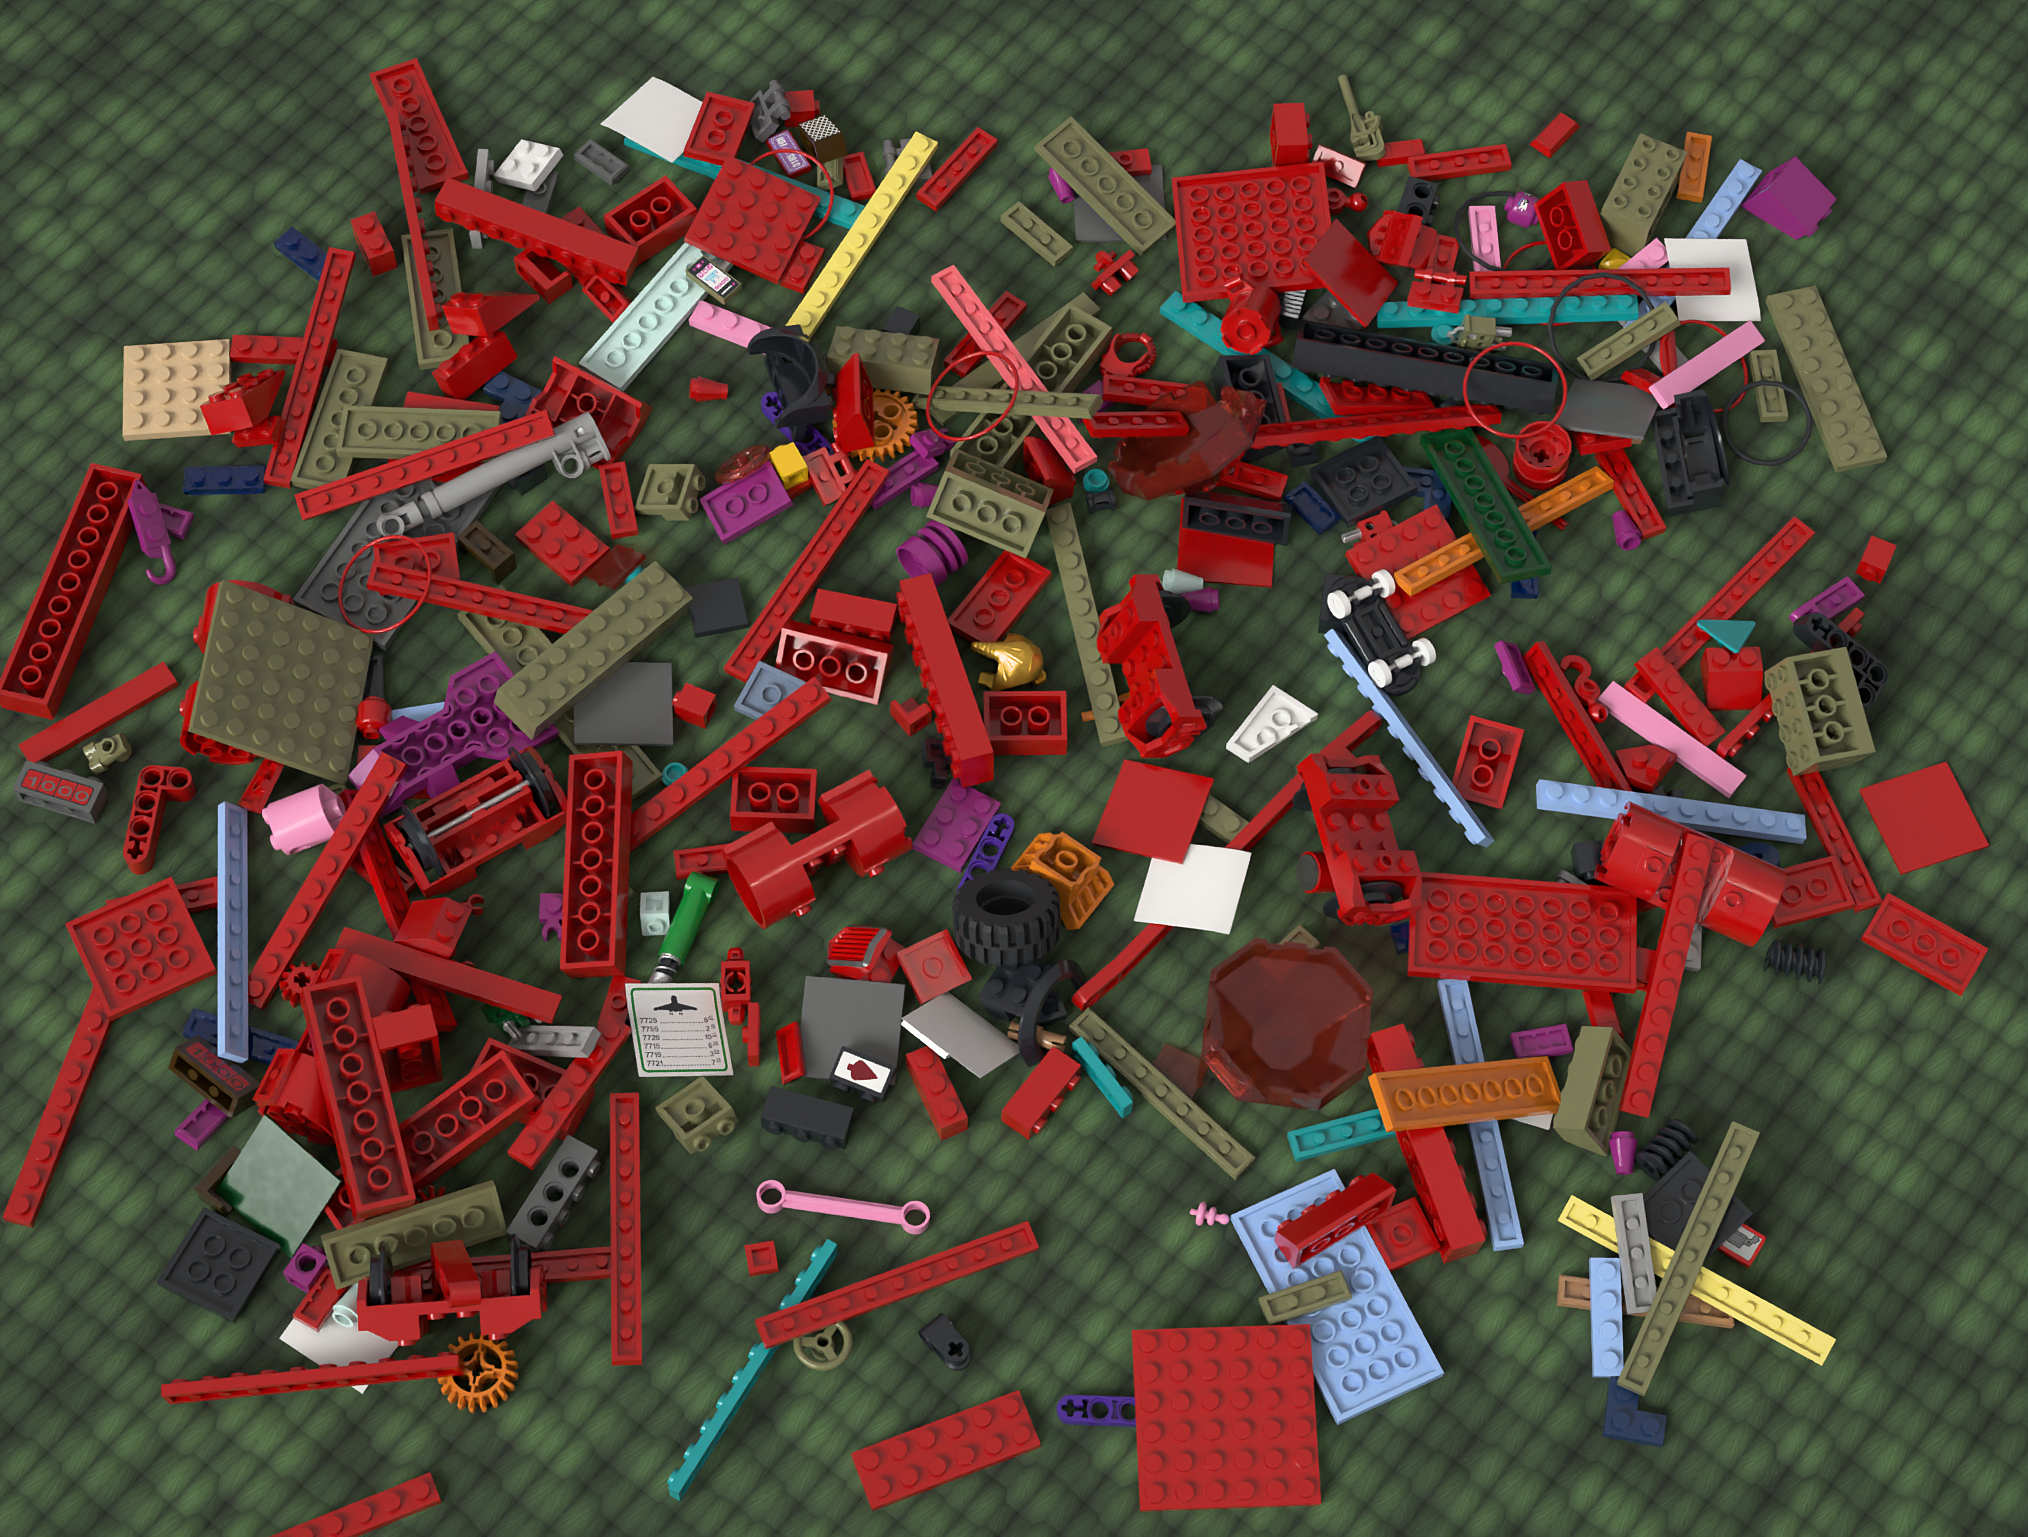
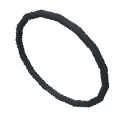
[1721,380,1812,466]

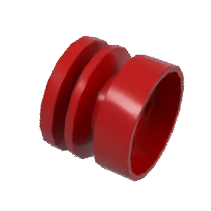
[1513,421,1571,491]

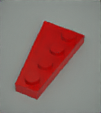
[1319,376,1435,416]

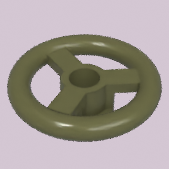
[793,1322,853,1371]

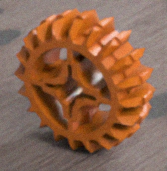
[437,1332,519,1413]

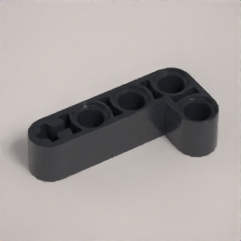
[1793,612,1889,708]

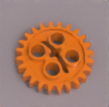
[832,388,918,462]

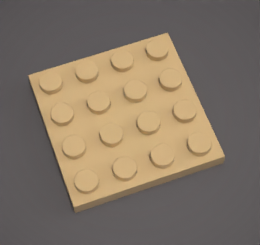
[123,339,231,441]

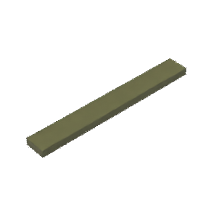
[930,292,1101,426]
[911,386,1103,419]
[1069,1007,1256,1180]

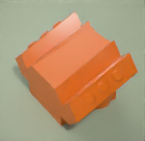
[1010,832,1114,930]

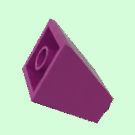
[1741,156,1837,240]

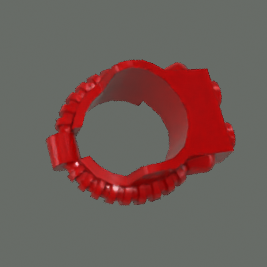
[1099,332,1157,378]

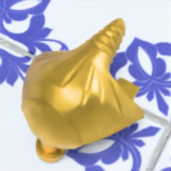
[971,633,1047,691]

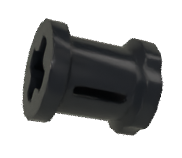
[1085,487,1116,515]

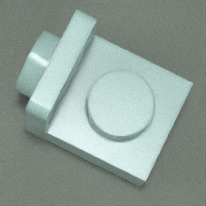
[640,891,670,936]

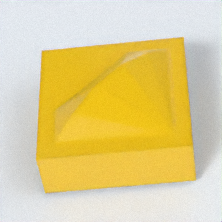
[1598,247,1631,269]

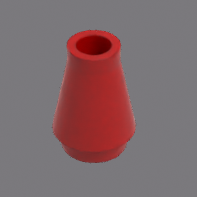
[689,376,728,402]

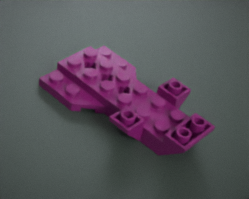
[348,651,559,818]

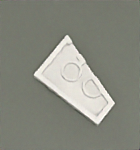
[1226,685,1318,763]

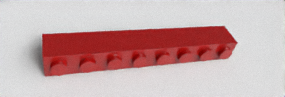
[435,178,639,286]

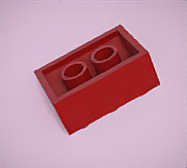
[832,353,875,453]

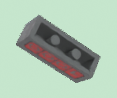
[12,760,109,824]

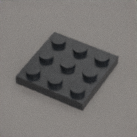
[1309,435,1418,528]
[1643,1151,1754,1262]
[157,1207,281,1324]

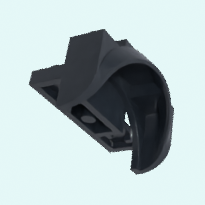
[747,324,835,442]

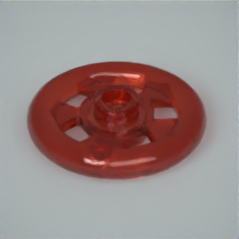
[714,444,771,484]

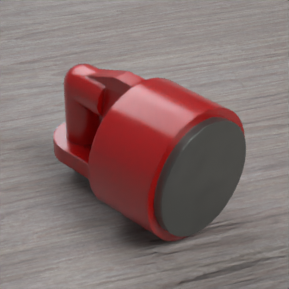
[1296,851,1335,893]

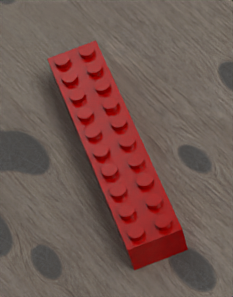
[0,463,147,720]

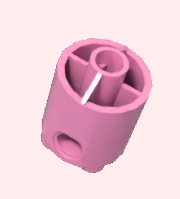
[262,784,346,855]

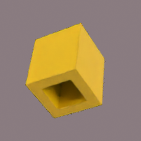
[769,442,808,490]

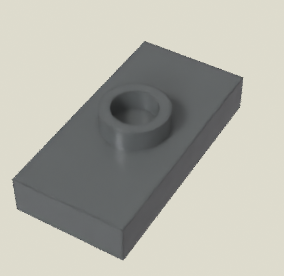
[574,139,629,186]
[522,171,559,214]

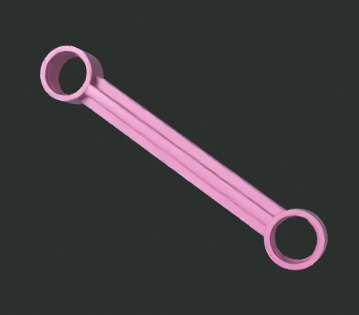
[756,1180,930,1234]

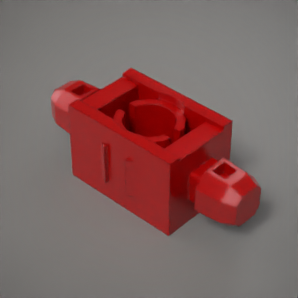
[720,947,752,1025]

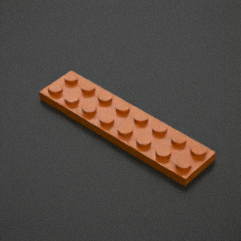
[1368,1056,1561,1132]

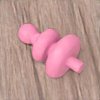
[1190,1202,1229,1226]

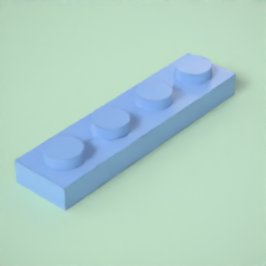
[1589,1258,1624,1378]

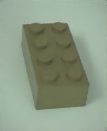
[827,326,940,395]

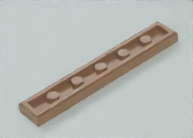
[1556,1275,1734,1328]

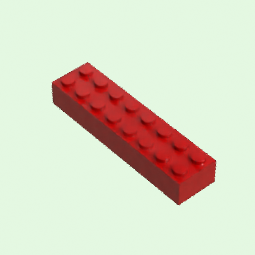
[896,573,994,788]
[560,751,633,979]
[300,975,416,1220]
[1364,1023,1487,1264]
[324,1050,542,1230]

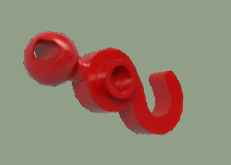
[1327,188,1368,215]
[1559,655,1608,724]

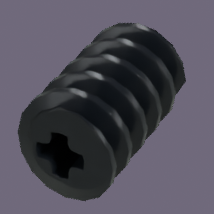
[1763,938,1826,985]
[1635,1119,1698,1180]

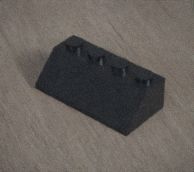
[1211,355,1288,461]
[1182,488,1293,546]

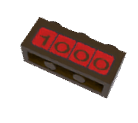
[168,1034,260,1119]

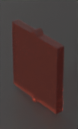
[585,544,646,590]
[1152,1043,1210,1100]

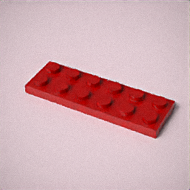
[369,58,469,195]
[851,1390,1041,1511]

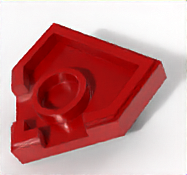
[1615,744,1677,793]

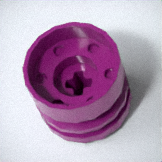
[896,519,968,588]

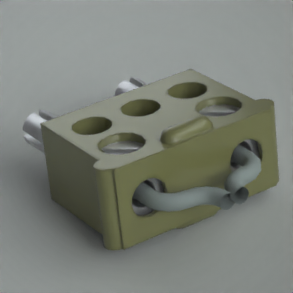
[1447,314,1512,352]

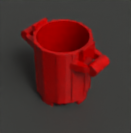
[1220,274,1284,355]

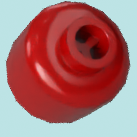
[355,696,392,739]

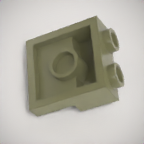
[634,464,706,521]
[655,1075,738,1154]

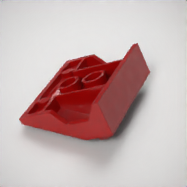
[524,356,653,470]

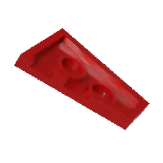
[237,758,284,814]

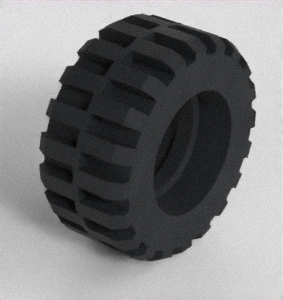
[952,869,1061,967]

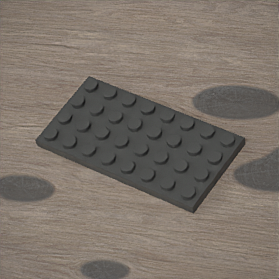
[293,480,501,651]

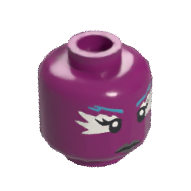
[1504,191,1540,229]

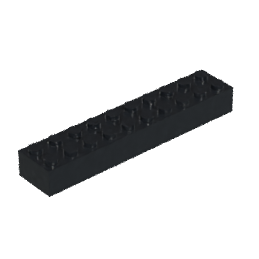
[1292,319,1558,415]

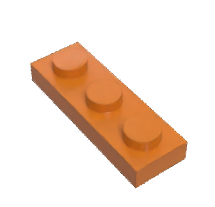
[1676,132,1712,203]

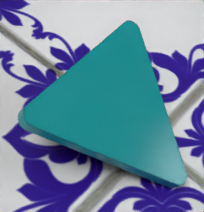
[1697,620,1756,653]

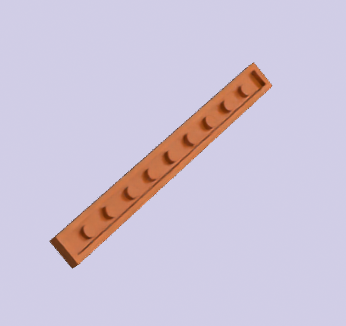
[1393,466,1614,596]

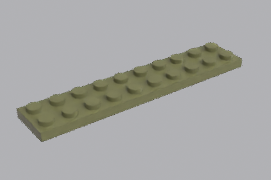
[458,585,663,801]

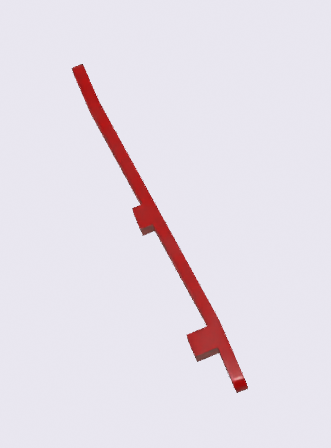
[1071,710,1383,1012]

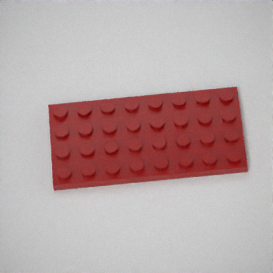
[1407,872,1637,994]

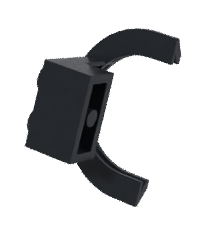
[978,959,1087,1067]

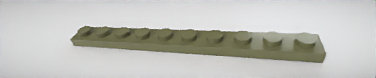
[1045,503,1129,747]
[1617,1121,1760,1397]

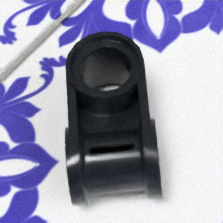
[918,1313,970,1371]

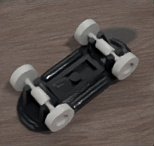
[1327,569,1436,696]

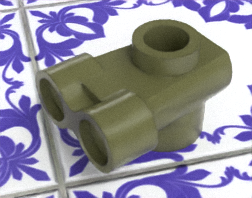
[83,733,131,775]

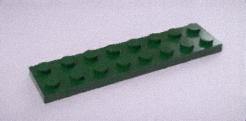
[1420,426,1552,584]

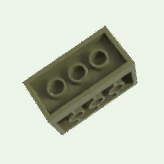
[1600,133,1688,258]
[926,448,1054,558]
[1764,647,1876,776]

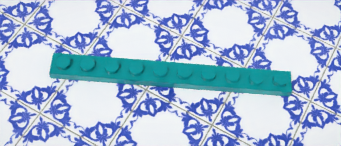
[624,136,865,229]
[1160,291,1381,444]
[1377,294,1639,328]
[667,1239,838,1501]

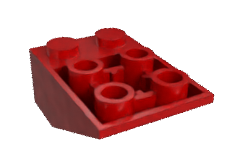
[200,368,286,435]

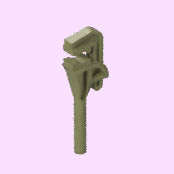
[1338,75,1386,162]

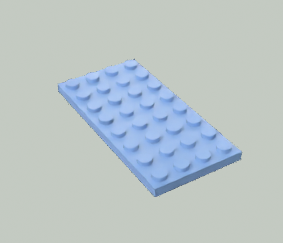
[1230,1169,1444,1425]

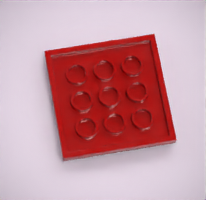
[684,155,821,285]
[1345,504,1491,640]
[65,876,217,1022]

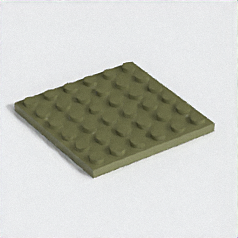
[188,580,374,784]

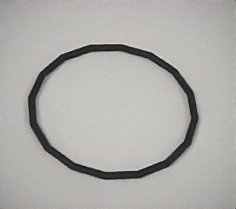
[1453,191,1552,271]
[1547,272,1656,383]

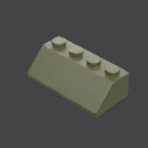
[1553,1026,1632,1156]

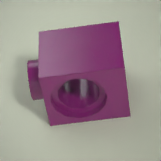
[283,1243,330,1293]

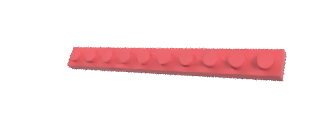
[931,265,1097,474]

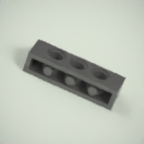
[506,1135,601,1253]

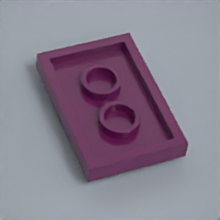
[699,459,794,545]
[912,779,1001,873]

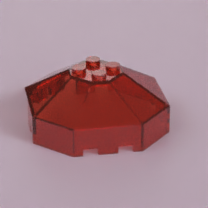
[1108,380,1267,501]
[1200,938,1373,1111]

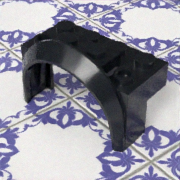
[1651,389,1730,517]

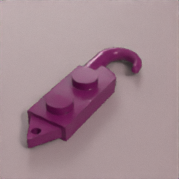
[127,479,176,585]

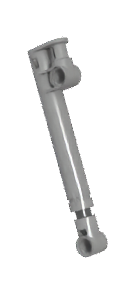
[377,412,611,536]

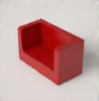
[514,248,573,304]

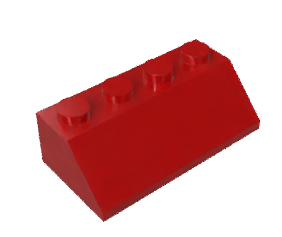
[775,620,894,705]
[1274,1172,1396,1269]

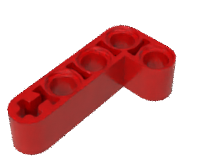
[123,765,197,875]
[431,1239,481,1308]

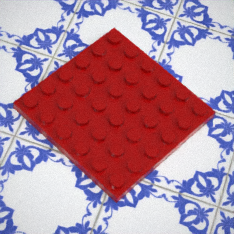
[1172,161,1331,303]
[1131,1324,1321,1512]

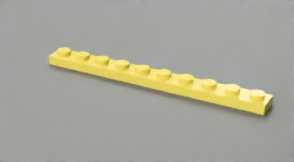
[786,132,938,340]
[1558,1195,1836,1366]

